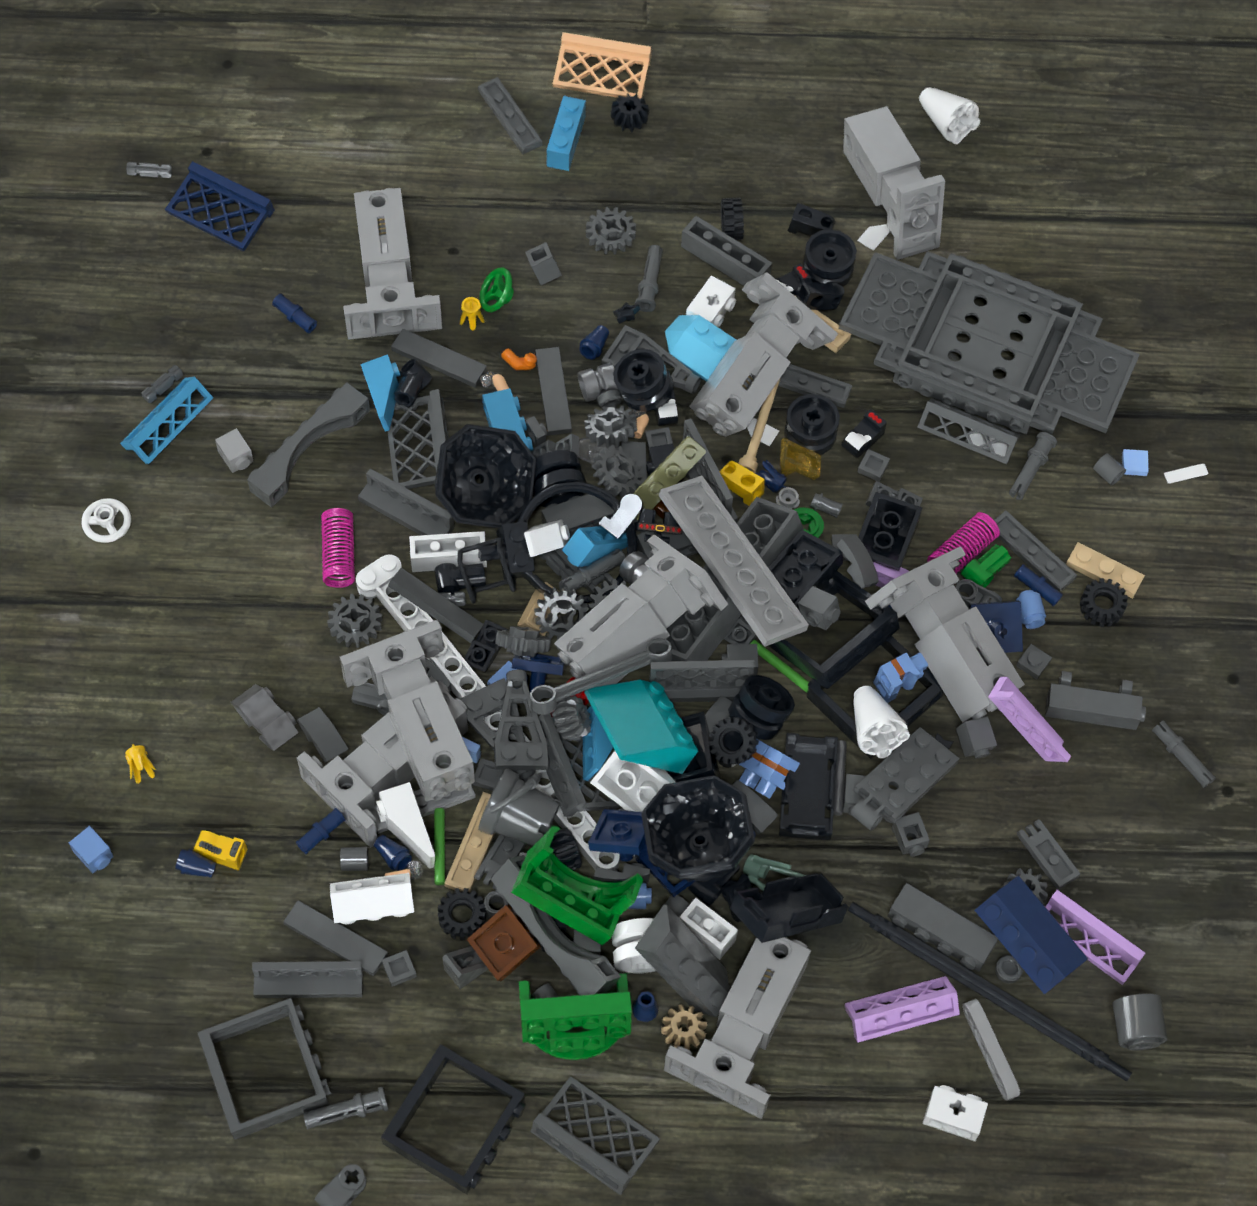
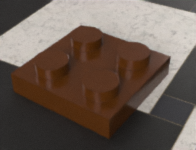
[467,905,541,981]

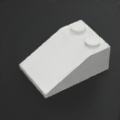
[590,750,675,812]
[376,782,435,869]

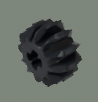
[611,93,649,132]
[550,828,582,871]

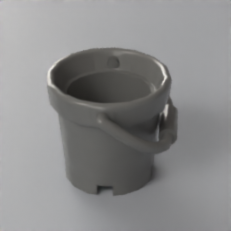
[478,769,561,846]

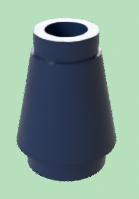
[579,325,609,360]
[374,835,412,871]
[175,849,217,878]
[632,992,659,1022]

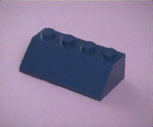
[975,876,1089,994]

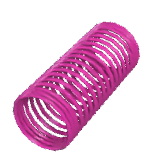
[321,508,355,588]
[927,512,1000,574]

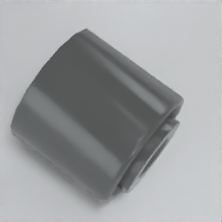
[1112,994,1167,1051]

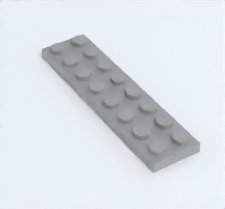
[659,476,809,647]

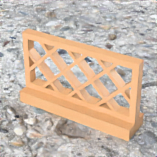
[553,32,651,99]

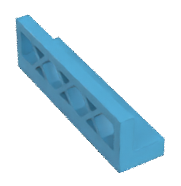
[120,377,213,464]

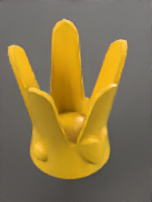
[460,297,485,331]
[125,744,156,784]

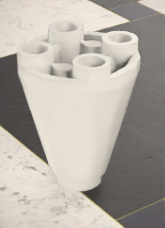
[919,87,980,144]
[853,686,910,758]

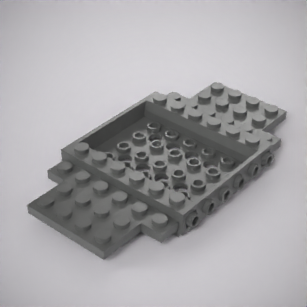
[839,251,1140,435]

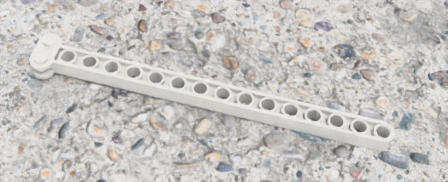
[356,555,620,870]

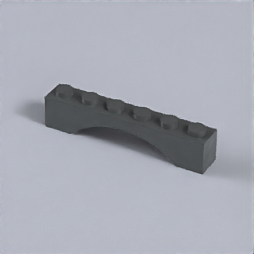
[247,383,370,508]
[490,855,621,995]

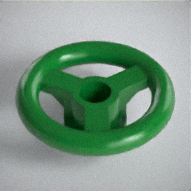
[479,267,514,312]

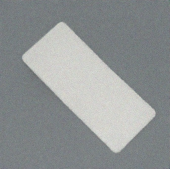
[966,429,1009,457]

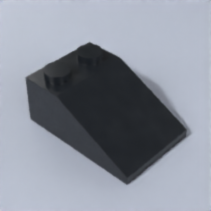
[858,492,923,571]
[665,711,720,782]

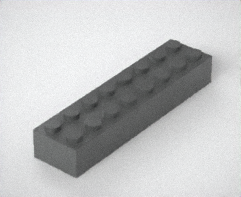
[656,497,804,671]

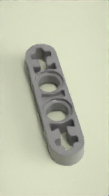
[963,999,1020,1100]

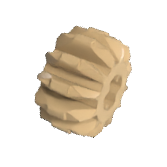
[661,1004,707,1050]

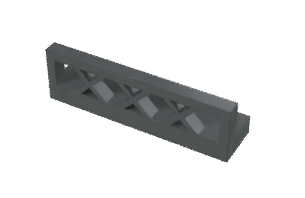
[917,398,1021,464]
[358,468,454,536]
[252,961,363,998]

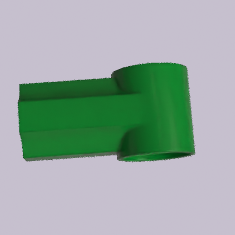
[961,544,1011,588]

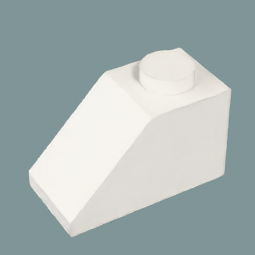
[524,520,570,557]

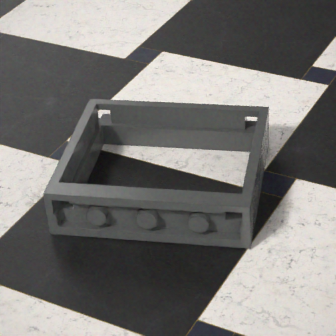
[197,998,331,1140]

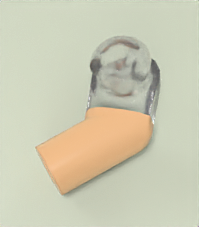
[480,371,509,391]
[628,407,649,439]
[385,861,423,881]

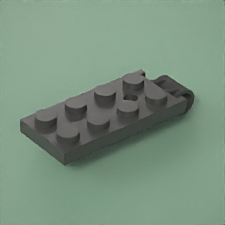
[850,727,960,831]

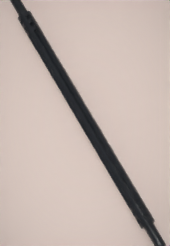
[848,902,1132,1082]

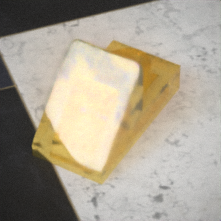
[780,438,821,480]

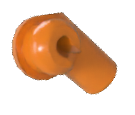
[501,348,537,370]

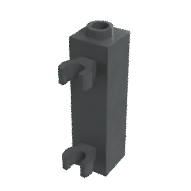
[1045,671,1146,730]

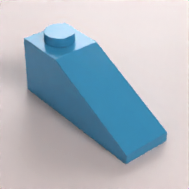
[361,354,401,432]
[562,526,627,567]
[583,706,613,781]

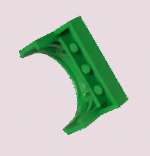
[511,826,643,945]
[519,973,632,1060]

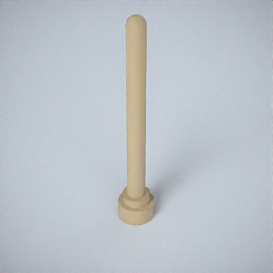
[738,377,781,473]

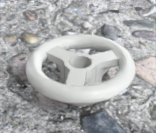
[82,498,131,543]

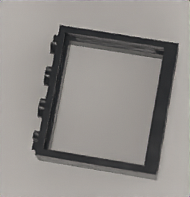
[768,571,900,689]
[807,636,944,759]
[381,1044,526,1194]

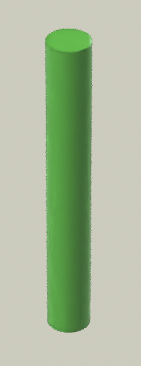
[750,640,809,693]
[434,808,445,885]

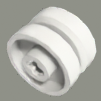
[612,918,656,973]

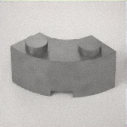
[231,684,299,751]

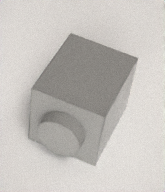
[215,428,254,473]

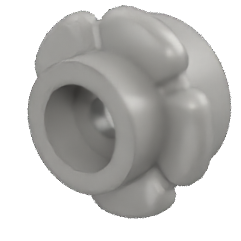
[776,487,800,509]

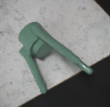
[743,854,806,891]

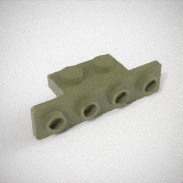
[633,436,706,520]

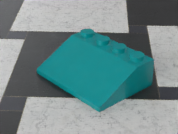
[584,680,698,774]

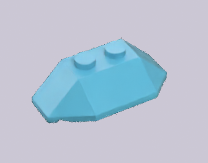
[665,315,736,382]

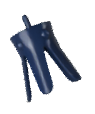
[755,460,787,493]

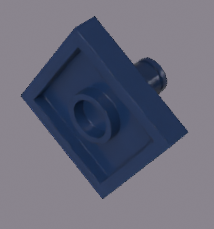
[969,601,1023,653]
[512,654,567,692]
[588,809,646,862]

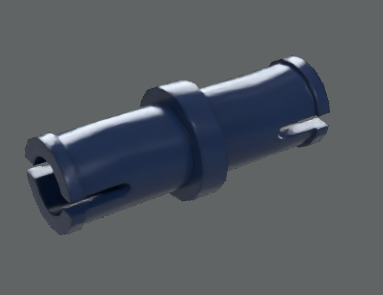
[272,293,317,333]
[1014,564,1063,607]
[295,808,346,854]

